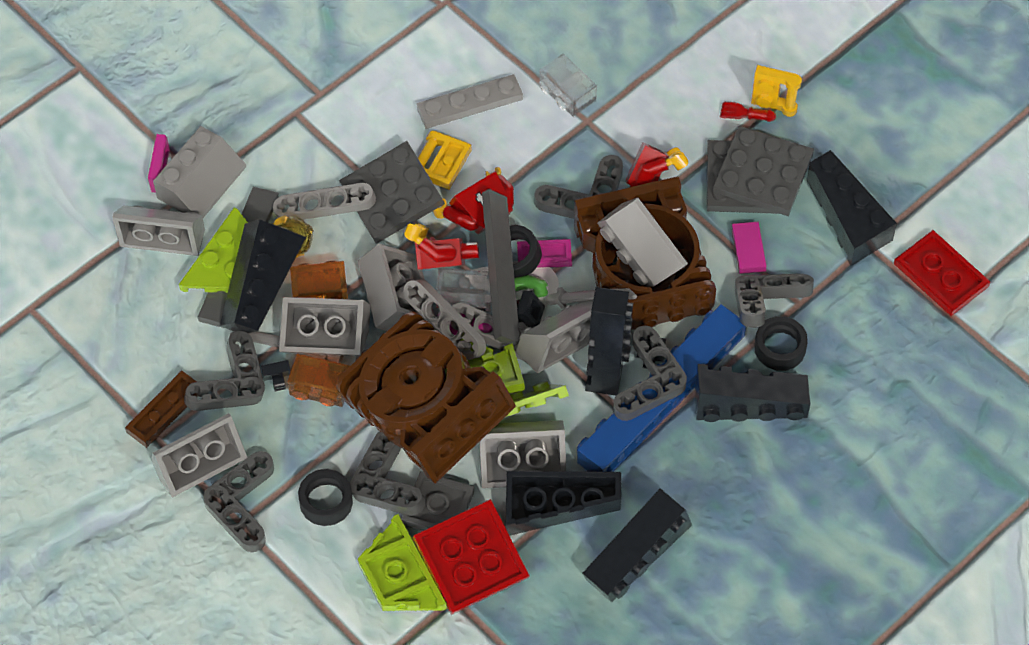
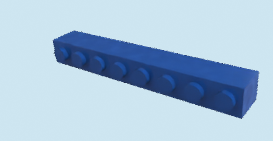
[577,304,746,472]

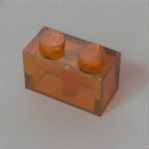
[290,261,348,299]
[287,354,350,407]

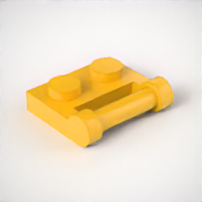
[751,65,802,117]
[418,131,472,190]

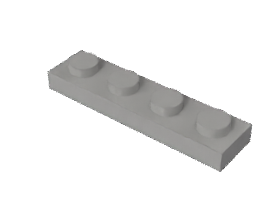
[417,74,523,129]

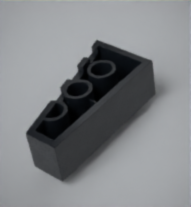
[807,150,897,266]
[220,219,306,333]
[585,287,634,396]
[695,364,810,422]
[506,471,621,536]
[582,488,692,603]

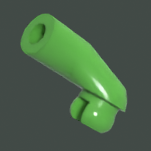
[514,275,548,298]

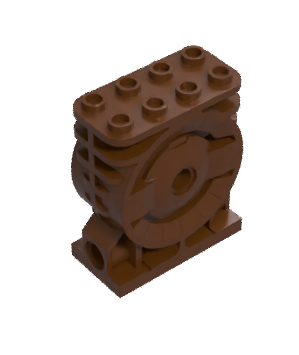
[574,176,716,331]
[336,311,516,484]

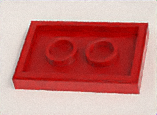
[894,230,990,316]

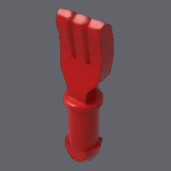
[720,102,776,122]

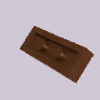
[125,370,198,448]

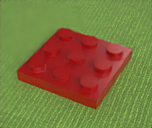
[413,499,530,615]

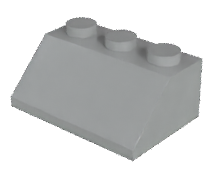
[153,126,246,218]
[598,198,688,287]
[112,206,205,256]
[358,243,435,331]
[279,297,371,356]
[516,301,593,374]
[151,413,248,498]
[480,420,566,488]

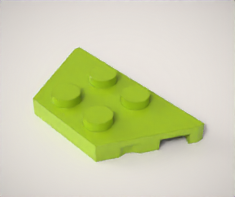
[179,208,248,293]
[357,514,447,611]

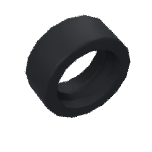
[510,225,542,278]
[754,316,808,371]
[298,469,353,526]

